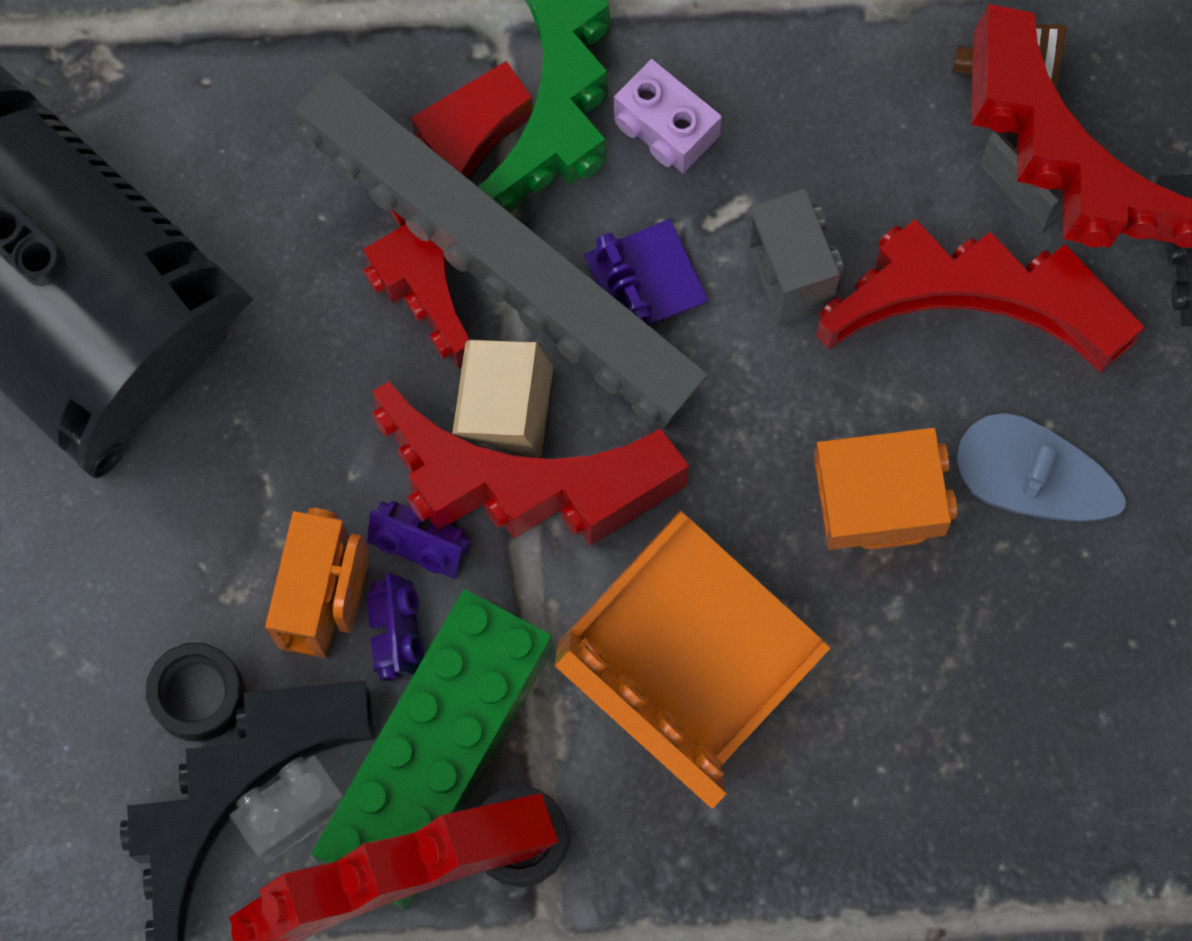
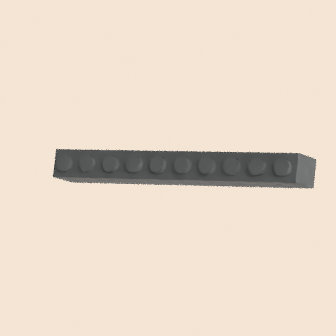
[292,68,707,430]

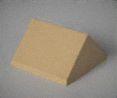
[452,340,554,458]

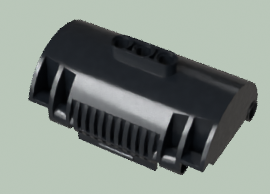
[0,64,254,479]

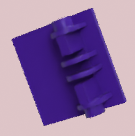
[583,219,708,326]

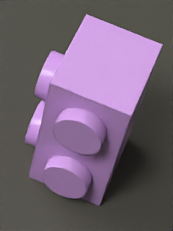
[614,58,722,174]

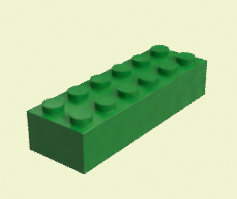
[311,589,554,911]

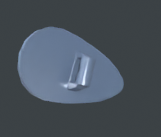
[956,413,1126,522]

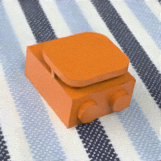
[814,428,957,550]
[265,508,369,659]

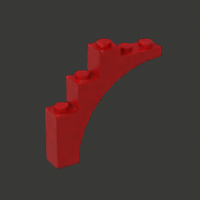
[971,4,1192,248]
[362,61,533,369]
[816,219,1145,373]
[371,381,689,546]
[229,793,559,941]

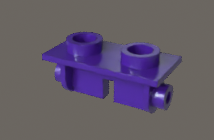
[367,500,472,579]
[366,573,425,681]

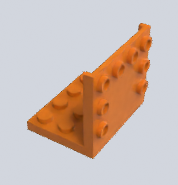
[555,510,831,809]

